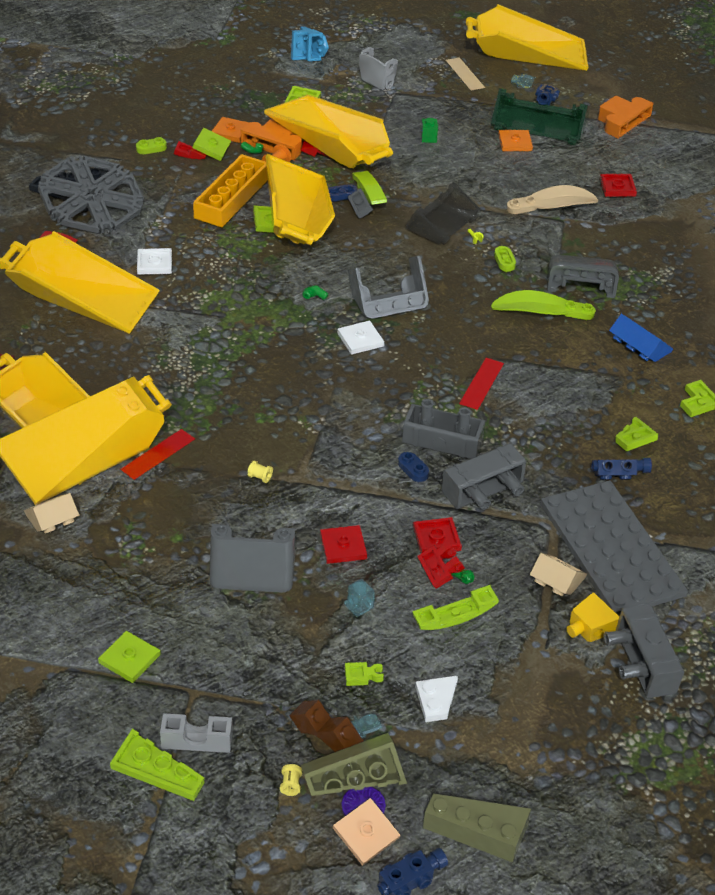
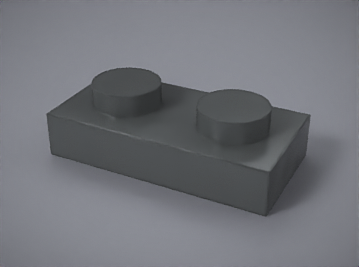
[348,188,373,219]

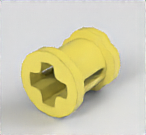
[248,460,273,483]
[280,764,302,796]

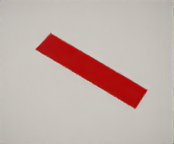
[459,358,504,410]
[120,429,195,480]

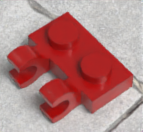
[417,542,465,589]

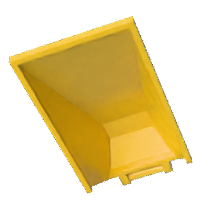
[466,4,588,71]
[264,95,393,168]
[265,154,335,245]
[0,231,160,334]
[0,352,90,485]
[0,375,172,505]

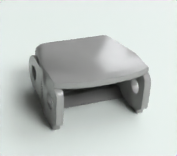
[359,47,398,90]

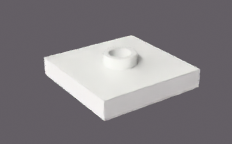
[137,248,172,274]
[337,321,384,355]

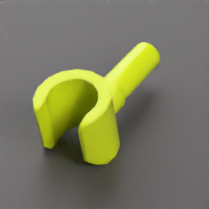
[468,229,483,244]

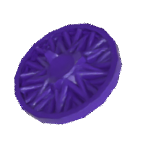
[342,787,386,816]

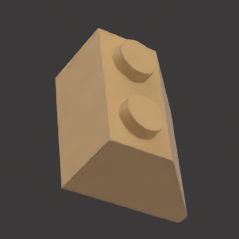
[24,493,79,533]
[530,553,587,596]

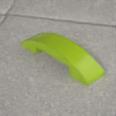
[412,585,499,630]

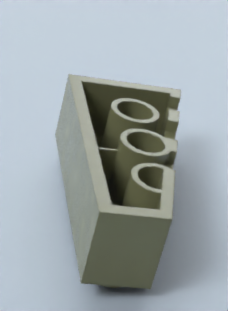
[301,733,407,796]
[423,794,531,863]

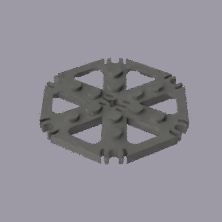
[38,155,144,233]

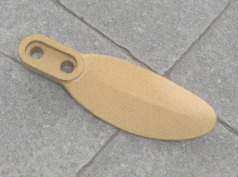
[507,185,598,214]

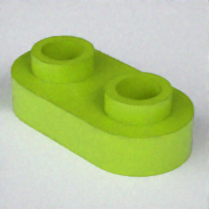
[136,137,167,154]
[494,246,516,272]

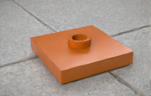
[212,117,249,143]
[498,130,533,151]

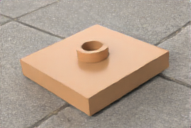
[333,798,400,866]

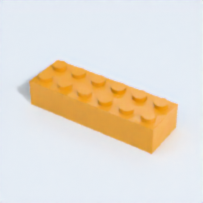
[193,154,268,227]

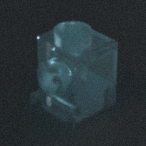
[344,578,375,617]

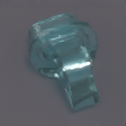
[511,74,535,88]
[351,714,383,738]

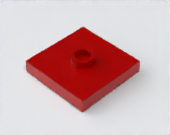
[600,174,637,197]
[413,517,462,553]
[320,525,367,564]

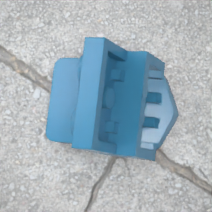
[291,26,329,61]

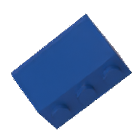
[609,313,673,362]

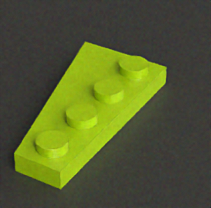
[110,728,205,801]

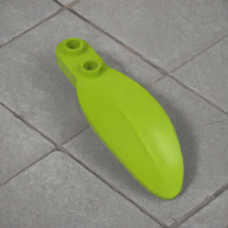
[491,290,596,320]

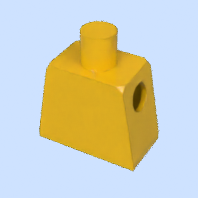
[567,592,620,642]

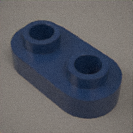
[328,184,357,202]
[398,452,429,482]

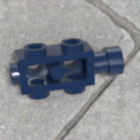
[535,84,560,106]
[591,458,652,479]
[377,848,448,895]

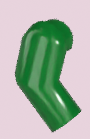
[241,142,264,154]
[302,285,329,301]
[451,570,475,584]

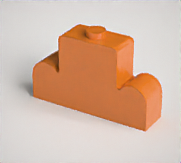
[598,96,653,138]
[241,118,302,160]

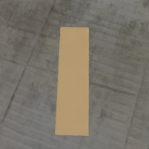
[446,58,485,90]

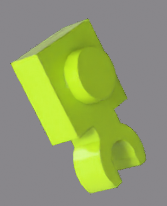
[345,662,384,686]

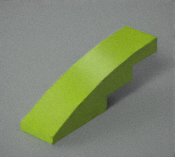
[352,171,387,205]

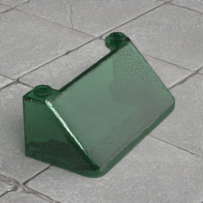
[491,88,589,145]

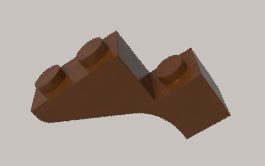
[289,700,364,752]

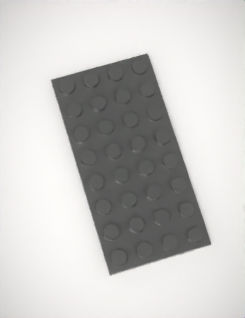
[540,480,688,616]

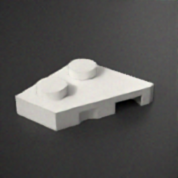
[415,676,458,722]

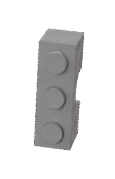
[160,713,233,753]

